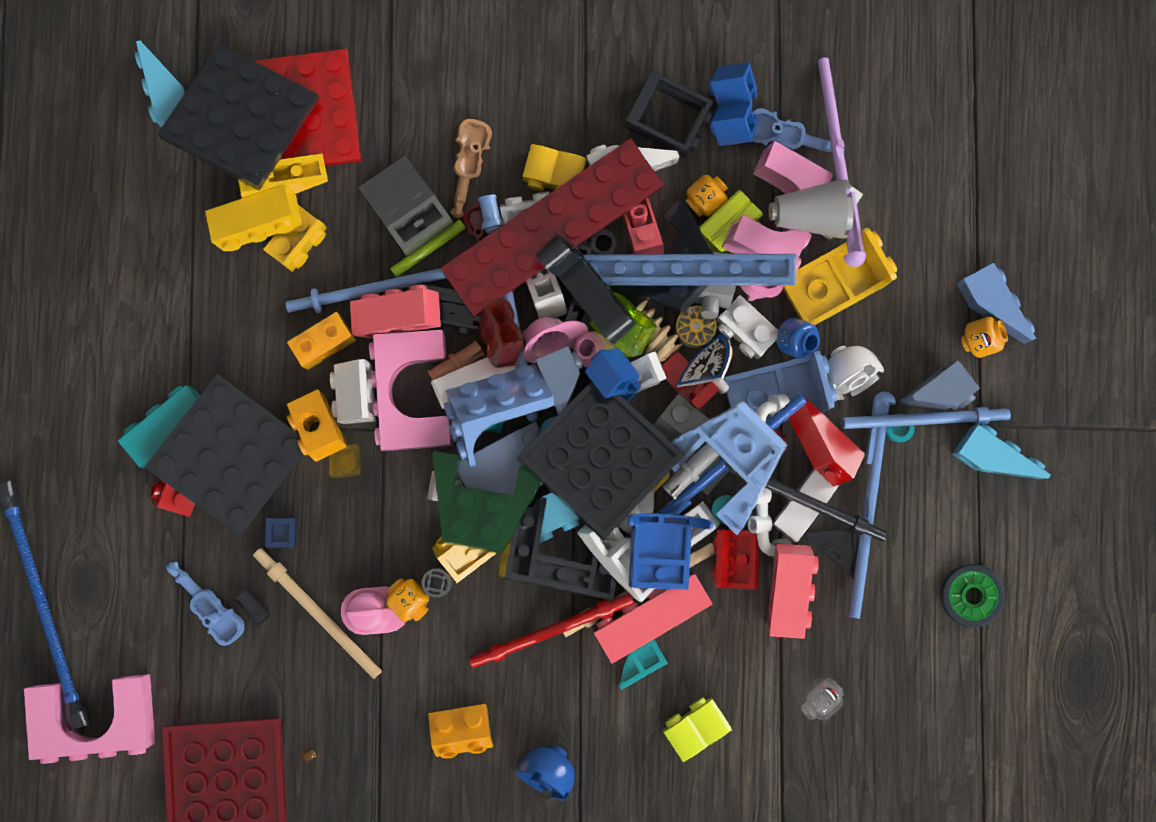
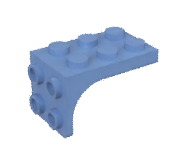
[723,351,837,422]
[444,364,555,467]

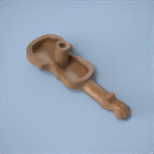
[450,119,492,219]

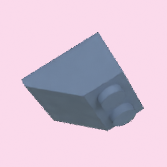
[536,346,583,415]
[899,360,980,410]

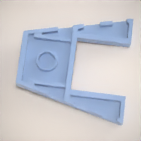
[670,401,787,535]

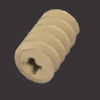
[630,300,684,362]

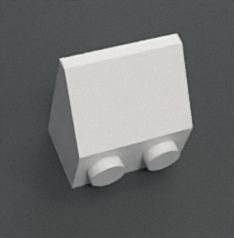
[330,359,376,424]

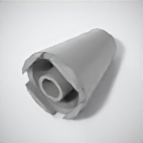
[769,179,854,238]

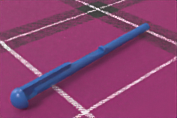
[626,393,807,538]

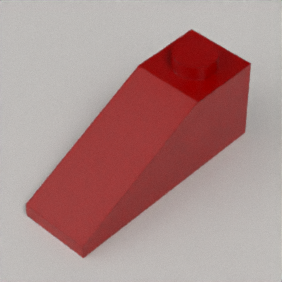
[788,397,865,487]

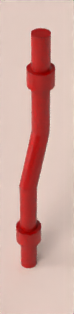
[469,593,634,668]

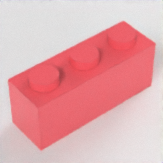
[350,285,441,339]
[767,543,818,639]

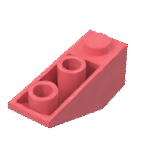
[622,198,664,254]

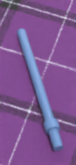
[841,407,1011,429]

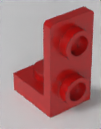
[662,352,720,410]

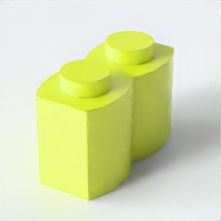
[663,697,732,762]

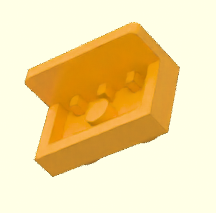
[428,704,493,758]

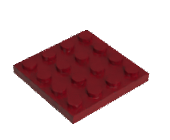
[162,717,287,822]

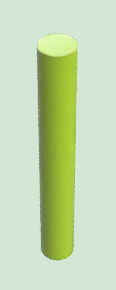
[390,219,466,278]

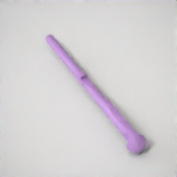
[818,58,866,267]

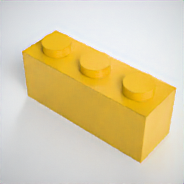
[205,184,302,251]

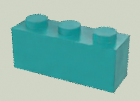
[118,386,200,468]

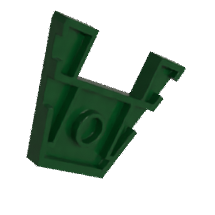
[432,451,541,554]

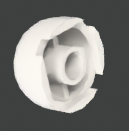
[826,346,884,400]

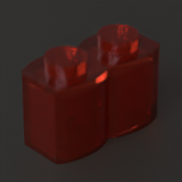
[478,298,524,368]

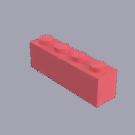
[594,573,713,663]

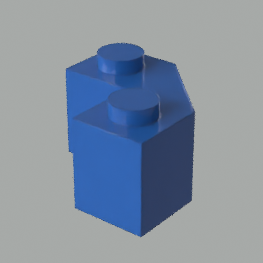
[709,62,758,146]
[585,348,641,402]

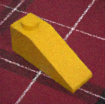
[238,154,328,199]

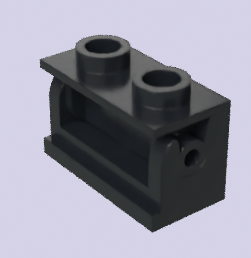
[427,285,483,336]

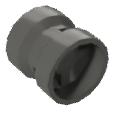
[422,568,453,598]

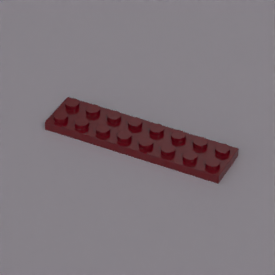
[440,138,664,317]

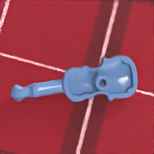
[752,108,845,153]
[166,561,245,646]

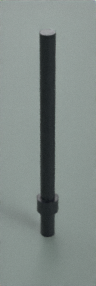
[727,465,887,542]

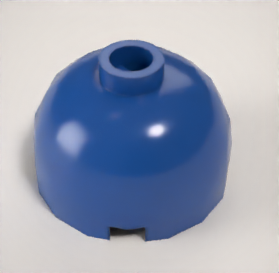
[515,745,575,801]

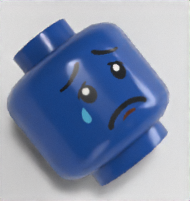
[776,318,820,359]

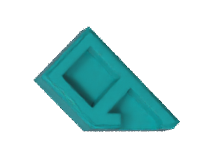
[619,639,668,690]

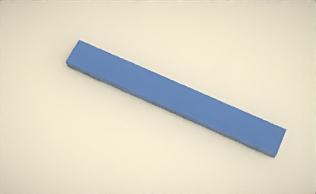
[563,253,797,285]

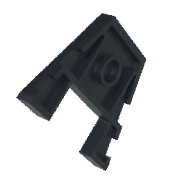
[611,197,714,313]

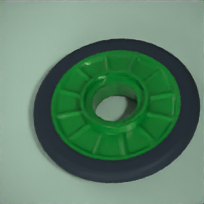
[941,564,1005,628]

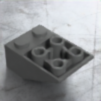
[358,156,453,256]

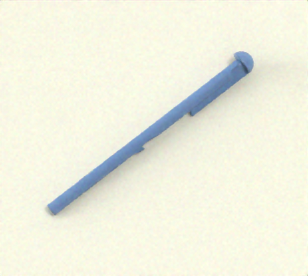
[848,392,896,619]

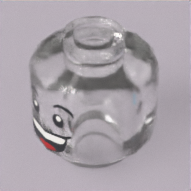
[800,678,844,722]

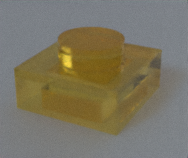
[329,444,361,478]

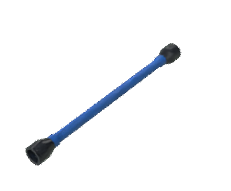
[0,481,92,731]

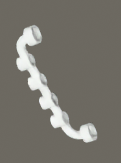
[748,394,793,558]

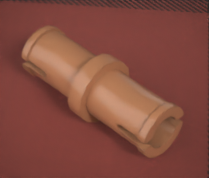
[427,340,485,380]

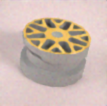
[675,306,717,348]

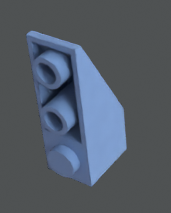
[956,263,1036,344]

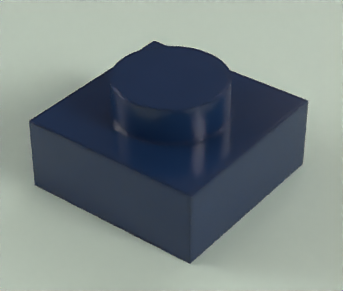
[265,518,297,547]

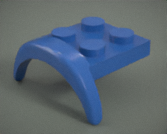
[627,513,713,590]

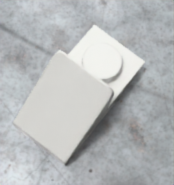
[631,352,666,393]

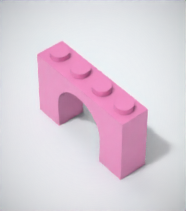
[722,141,833,271]
[369,330,453,451]
[24,674,155,764]

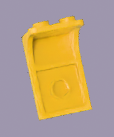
[783,227,897,325]

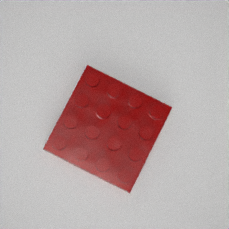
[255,49,362,166]

